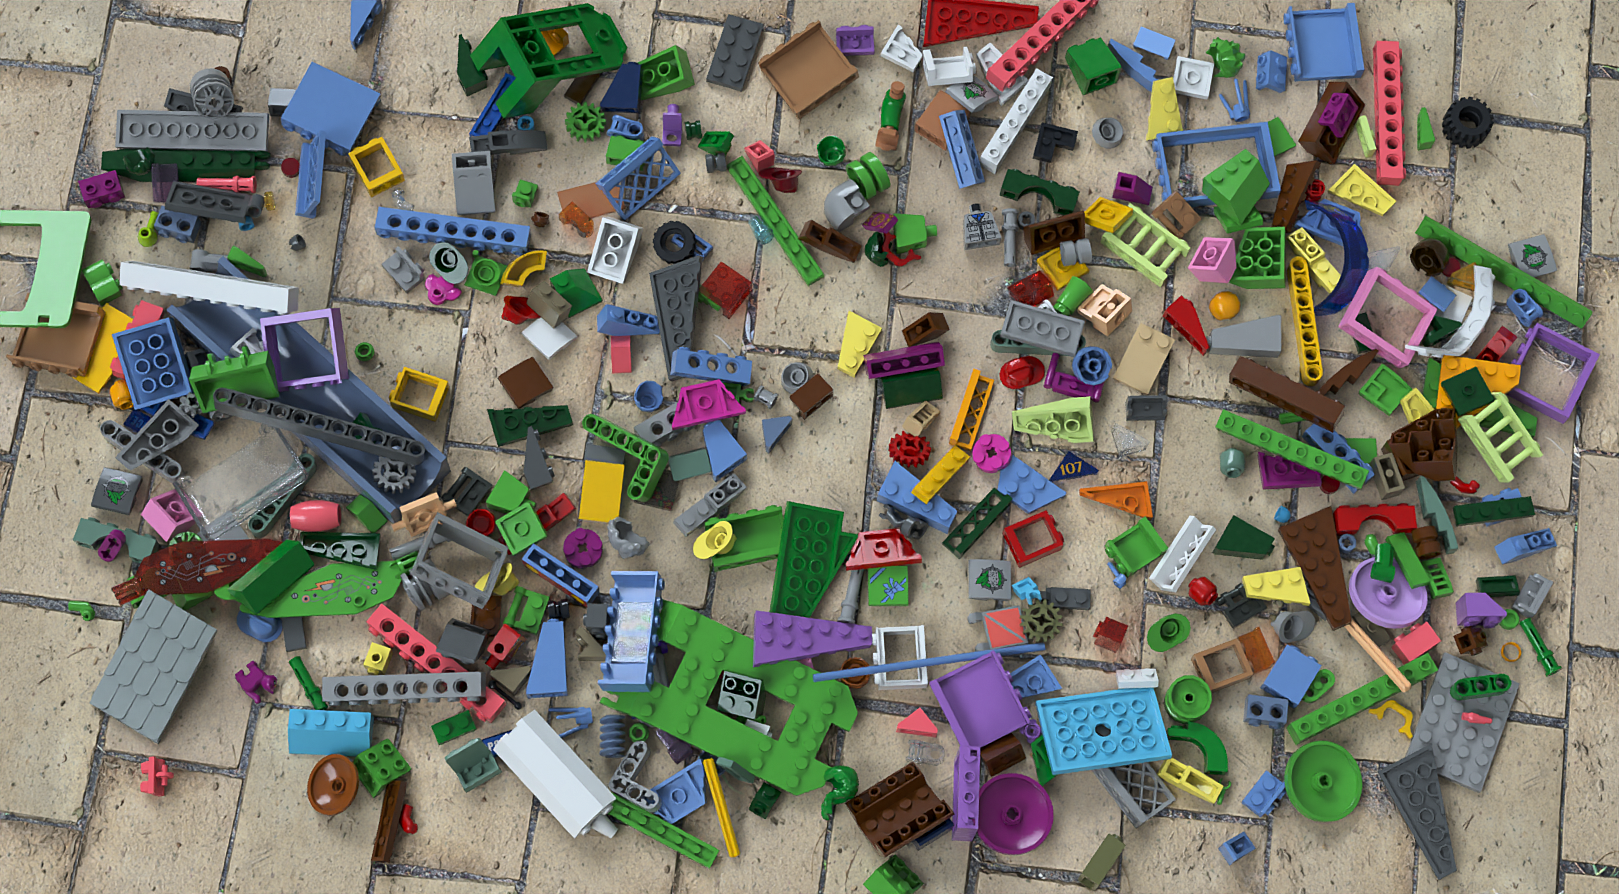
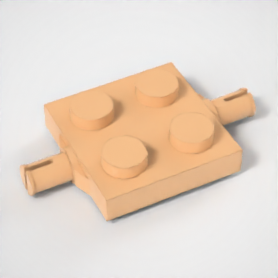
[391,492,457,537]

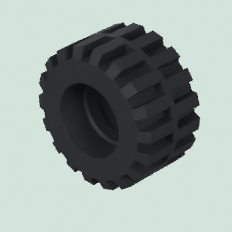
[1442,97,1494,149]

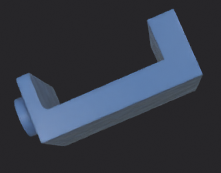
[1260,644,1322,709]

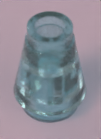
[748,216,774,245]

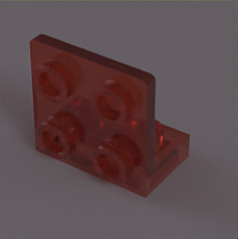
[699,262,752,319]

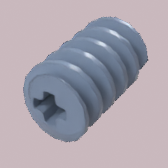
[600,715,625,758]

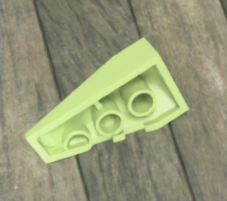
[1012,397,1094,443]

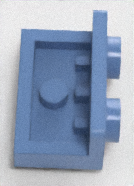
[1256,50,1287,93]

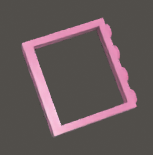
[1338,267,1437,369]

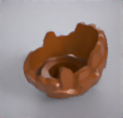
[839,657,871,689]

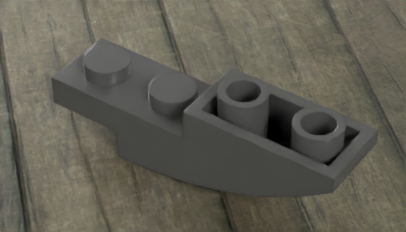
[469,130,547,155]

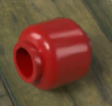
[1188,577,1218,606]

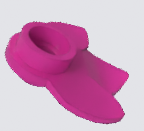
[425,274,462,305]

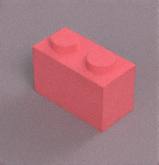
[1391,622,1441,665]

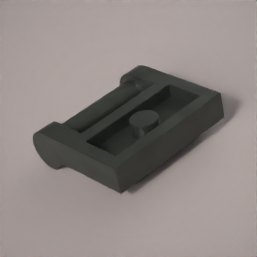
[441,467,493,516]

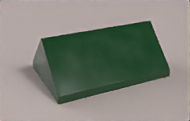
[879,367,943,409]

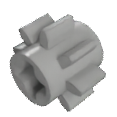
[178,392,202,418]

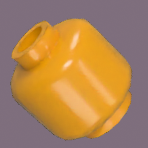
[110,379,134,410]

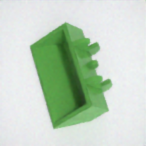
[189,346,279,413]

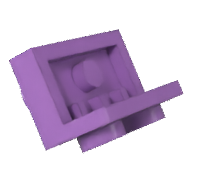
[836,25,875,56]

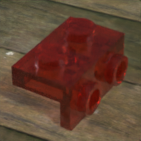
[1007,270,1054,306]

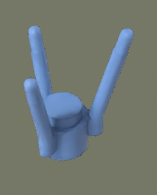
[1219,79,1250,122]
[549,707,593,739]

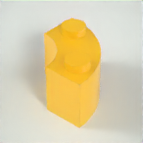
[500,250,547,287]

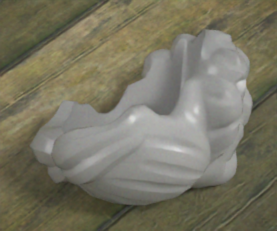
[607,517,650,559]

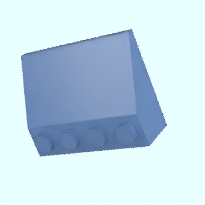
[112,317,194,410]

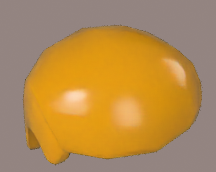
[1209,291,1241,320]

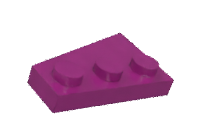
[1257,452,1322,490]

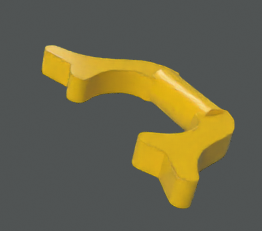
[1368,700,1413,739]

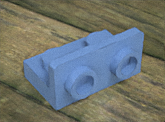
[1241,770,1286,818]

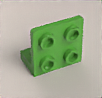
[353,739,411,798]

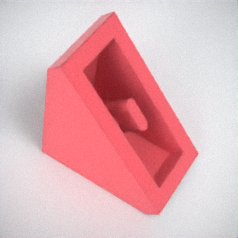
[744,140,775,173]
[611,335,632,374]
[896,708,938,738]

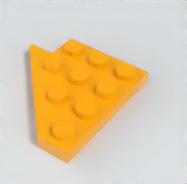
[1436,355,1521,429]

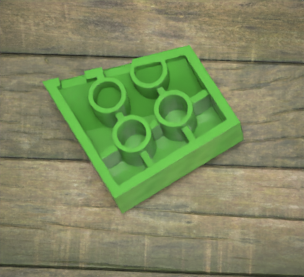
[1202,149,1270,227]
[1229,227,1286,289]

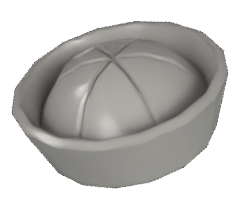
[1092,118,1123,149]
[781,362,814,394]

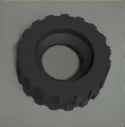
[653,221,697,264]

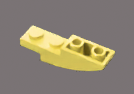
[1287,227,1348,297]

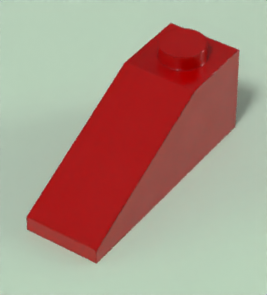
[1163,295,1209,356]

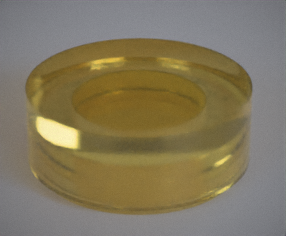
[264,191,275,211]

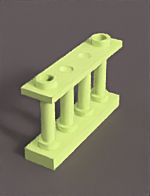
[1100,203,1190,287]
[1458,392,1543,483]

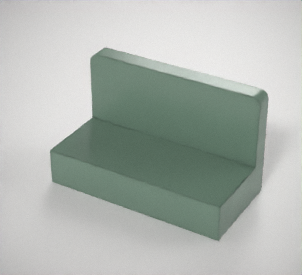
[668,447,711,481]

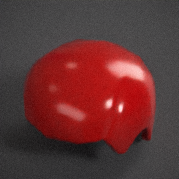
[466,509,496,537]

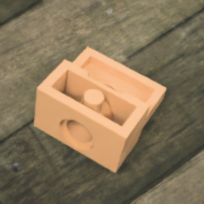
[1077,284,1132,336]

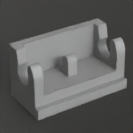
[1511,573,1553,618]

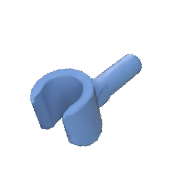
[1107,561,1126,589]

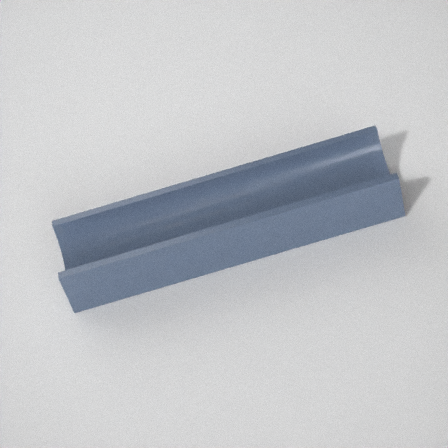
[167,256,451,524]

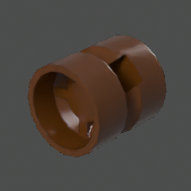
[1411,526,1443,560]

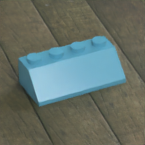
[288,709,374,757]

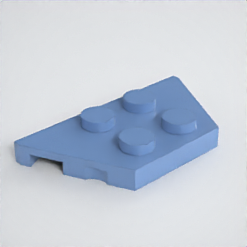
[1294,199,1365,254]
[997,455,1067,514]
[644,758,707,824]

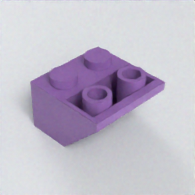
[1455,593,1507,628]

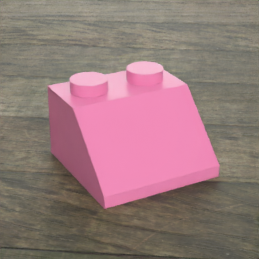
[1188,237,1236,283]
[141,488,203,542]

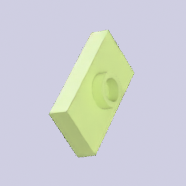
[1355,115,1376,158]

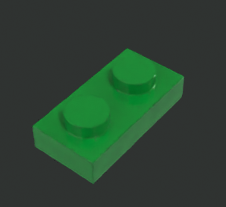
[431,710,477,745]

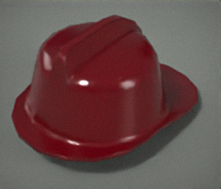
[759,167,802,193]

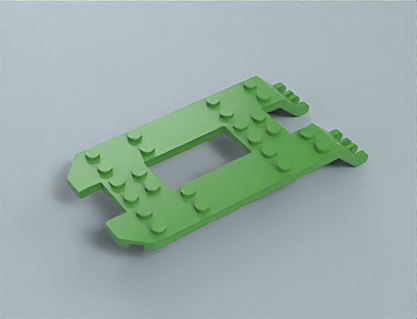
[599,599,858,796]

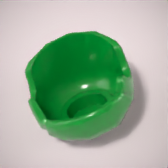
[817,136,846,166]

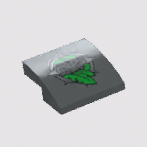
[91,467,143,515]

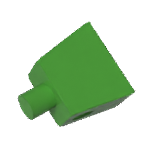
[893,213,937,254]
[486,470,537,514]

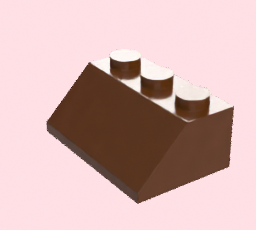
[1023,211,1085,255]

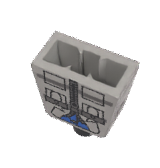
[963,204,1001,250]

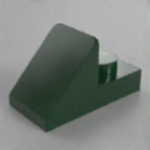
[1422,316,1462,347]

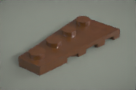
[1271,160,1321,233]

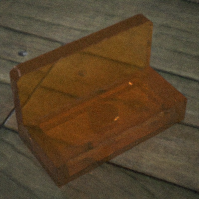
[1238,627,1275,675]

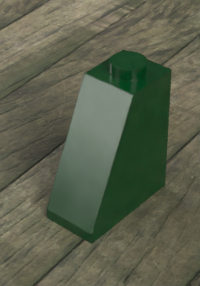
[1212,515,1275,560]

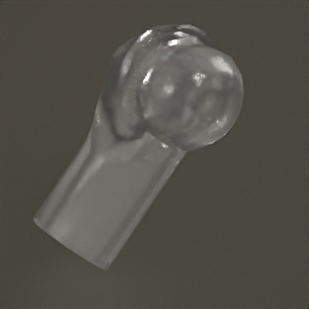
[392,188,415,211]

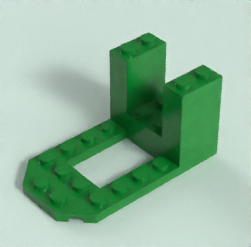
[470,3,627,119]

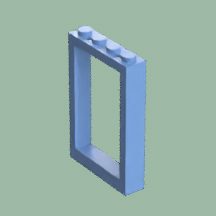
[1152,122,1281,210]

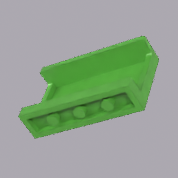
[705,505,784,572]

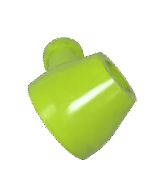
[137,211,159,247]

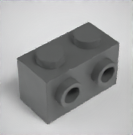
[583,604,610,640]

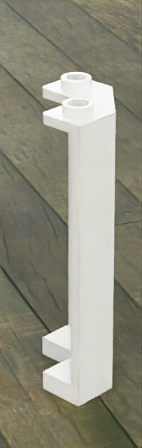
[493,710,616,839]

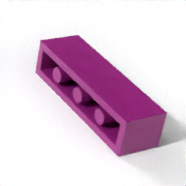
[863,342,945,379]

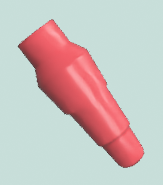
[1461,712,1492,724]

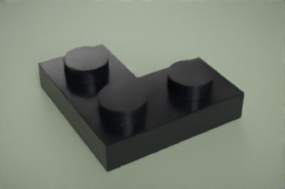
[1032,122,1078,163]

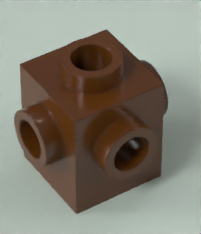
[1453,626,1488,656]

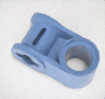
[606,115,644,140]
[1506,289,1543,327]

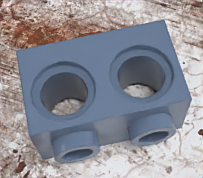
[154,206,201,243]
[1243,694,1288,729]

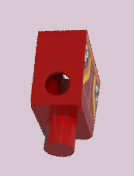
[485,624,527,670]

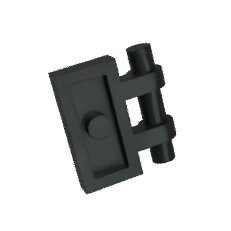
[1215,583,1267,628]

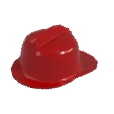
[501,295,541,325]
[999,356,1045,389]

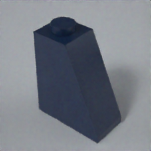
[600,62,643,114]

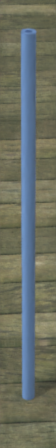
[813,642,1045,682]

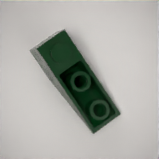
[457,34,488,97]

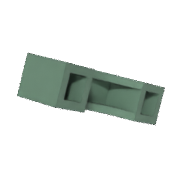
[73,517,160,567]

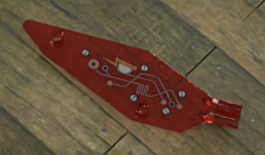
[111,539,283,606]

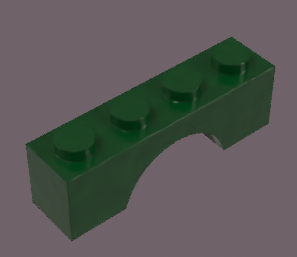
[999,169,1080,216]

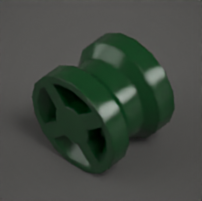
[685,120,702,140]

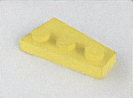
[1146,77,1183,140]
[1328,164,1396,216]
[1242,567,1310,606]

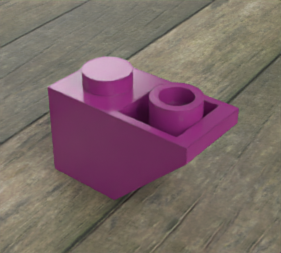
[1112,172,1153,205]

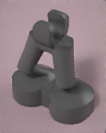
[879,504,928,540]

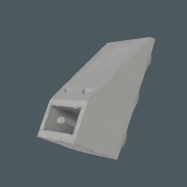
[452,151,495,215]

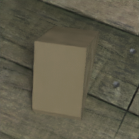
[490,666,531,696]

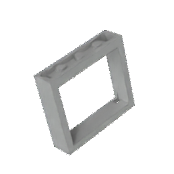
[410,512,509,609]

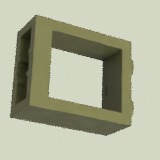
[1077,834,1126,891]

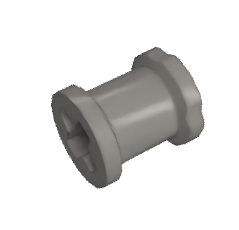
[753,385,779,409]

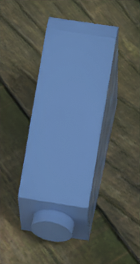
[703,420,747,482]

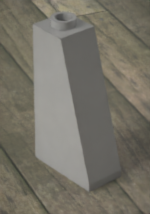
[1206,315,1281,358]

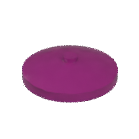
[972,773,1053,855]

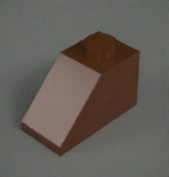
[902,312,950,347]

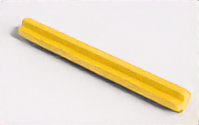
[703,758,740,858]

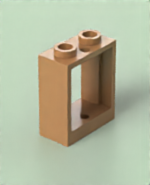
[1191,638,1254,693]

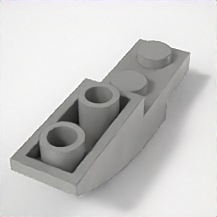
[673,473,747,537]

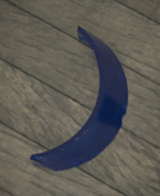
[1305,200,1369,316]

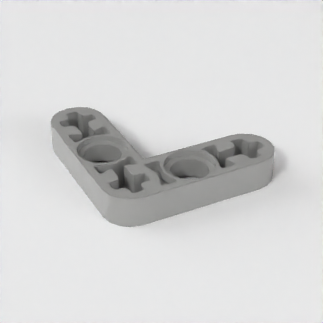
[609,741,662,812]

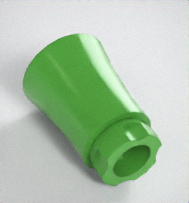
[1053,276,1093,316]

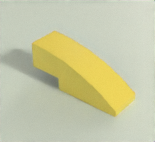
[1157,757,1224,804]

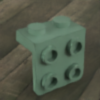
[445,738,502,793]

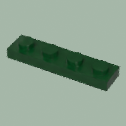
[1453,496,1535,527]

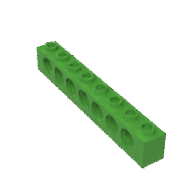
[1215,409,1369,491]
[1286,653,1438,745]

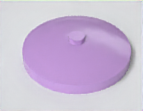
[1349,557,1427,629]

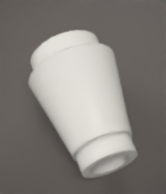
[591,814,618,839]

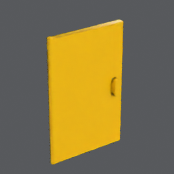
[65,303,133,394]

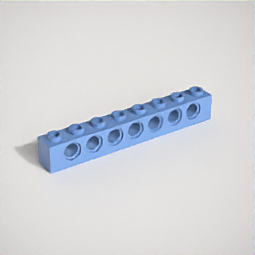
[375,207,531,256]

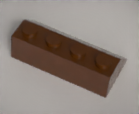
[1298,82,1365,165]

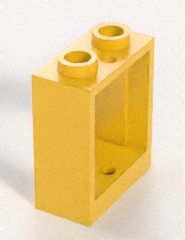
[348,137,405,198]
[389,367,450,422]

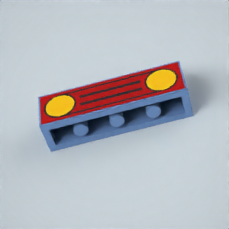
[522,543,600,607]

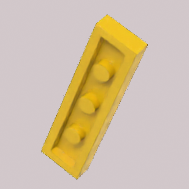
[911,445,970,505]

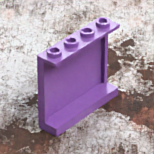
[929,650,1032,748]

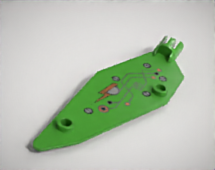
[240,551,418,618]

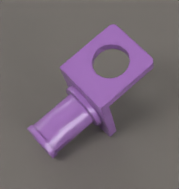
[662,104,682,146]

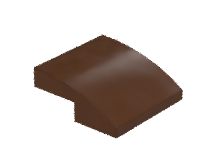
[497,357,554,409]

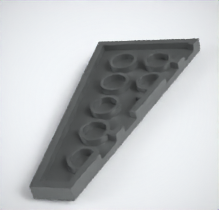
[649,255,703,381]
[1378,743,1457,880]

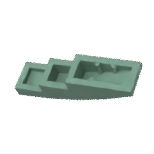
[1416,476,1458,554]

